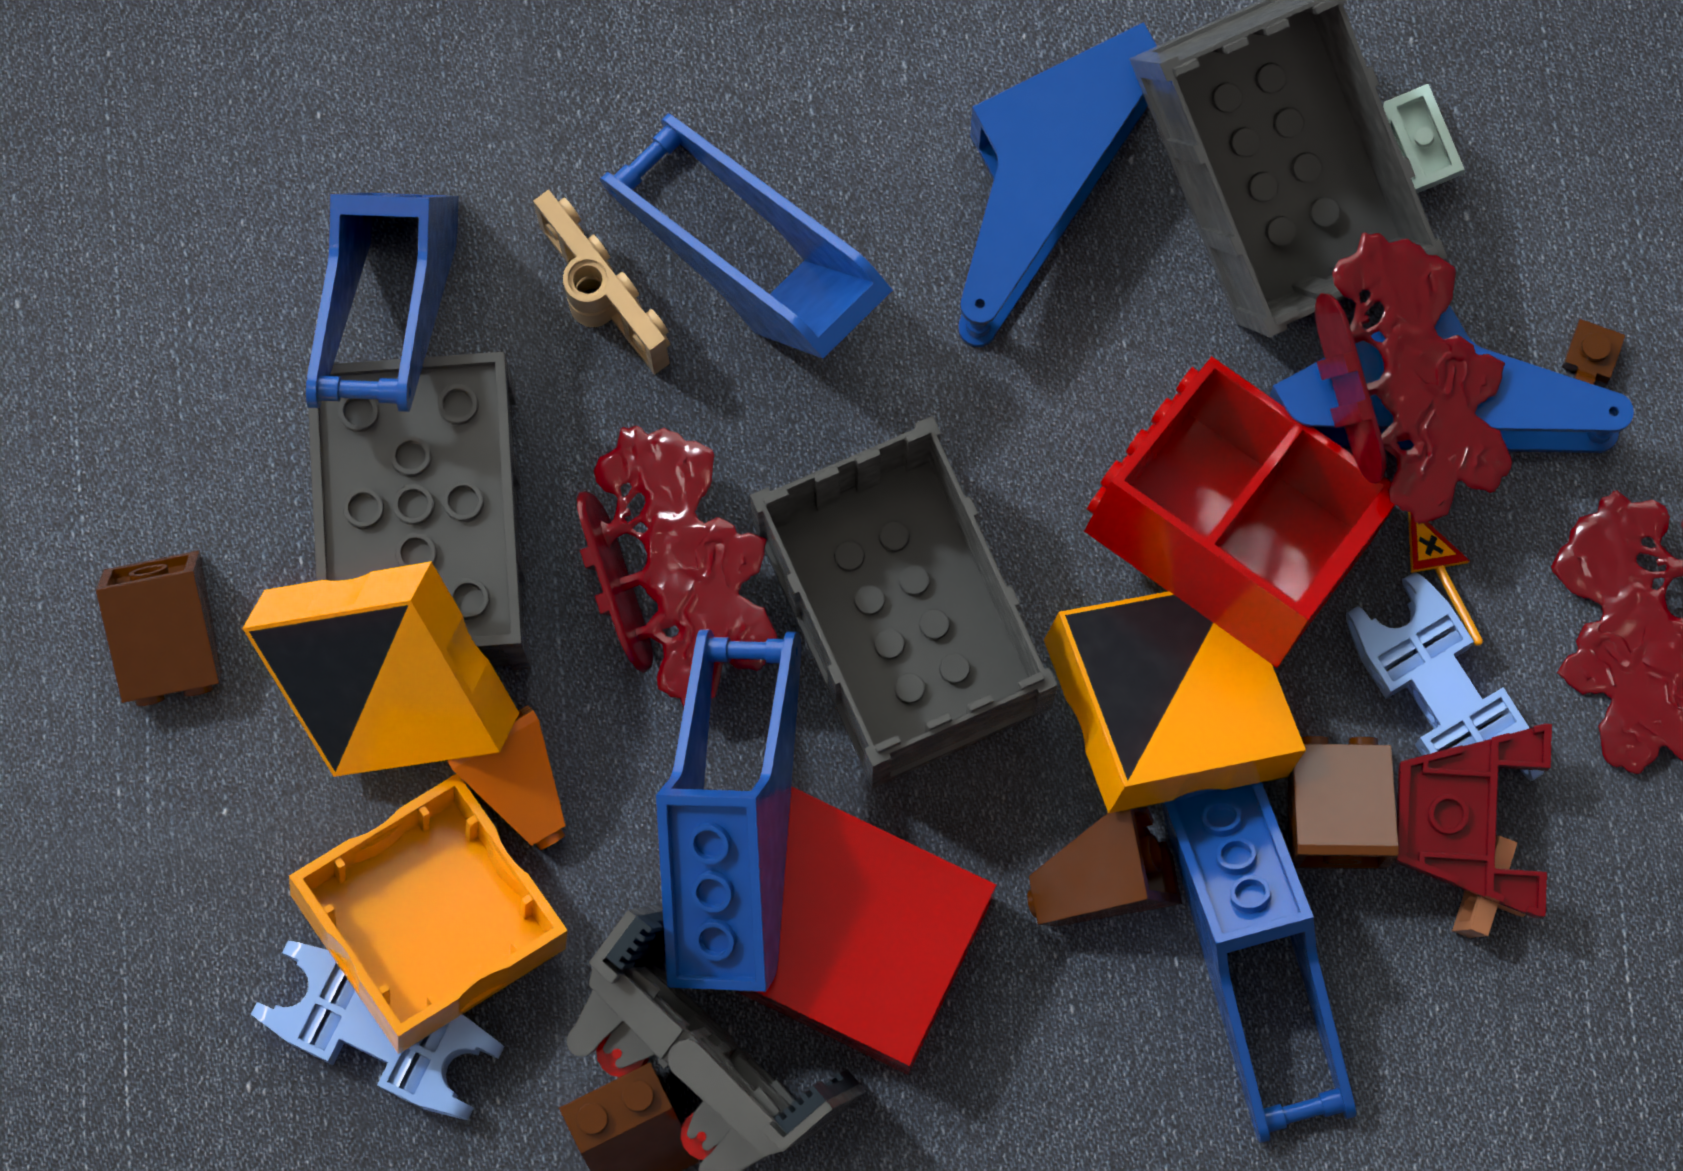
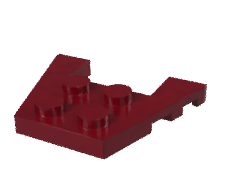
[1395,723,1552,919]

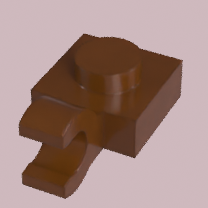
[1562,319,1625,385]

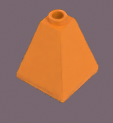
[447,705,566,850]

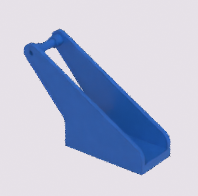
[958,22,1157,347]
[600,113,893,358]
[306,192,459,412]
[1269,305,1634,453]
[656,629,802,992]
[1162,782,1356,1143]

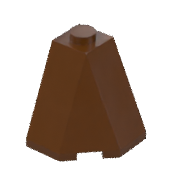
[1027,806,1182,927]

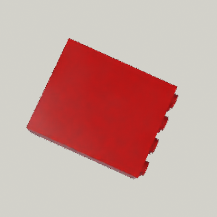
[1084,356,1396,668]
[733,786,996,1075]

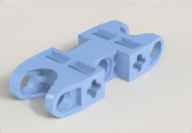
[1346,572,1544,781]
[251,941,504,1120]

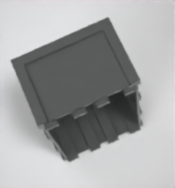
[1129,0,1447,337]
[306,352,531,670]
[750,416,1058,789]

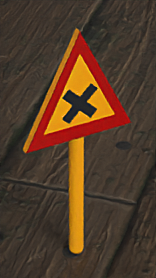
[1408,512,1483,646]

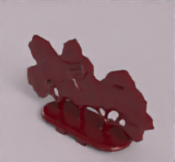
[1315,232,1512,524]
[577,425,777,707]
[1551,490,1683,774]

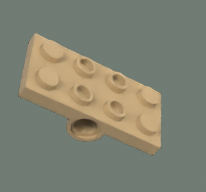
[533,190,671,375]

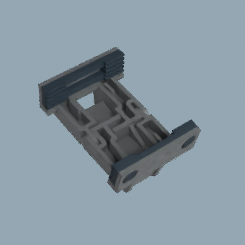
[567,903,866,1171]

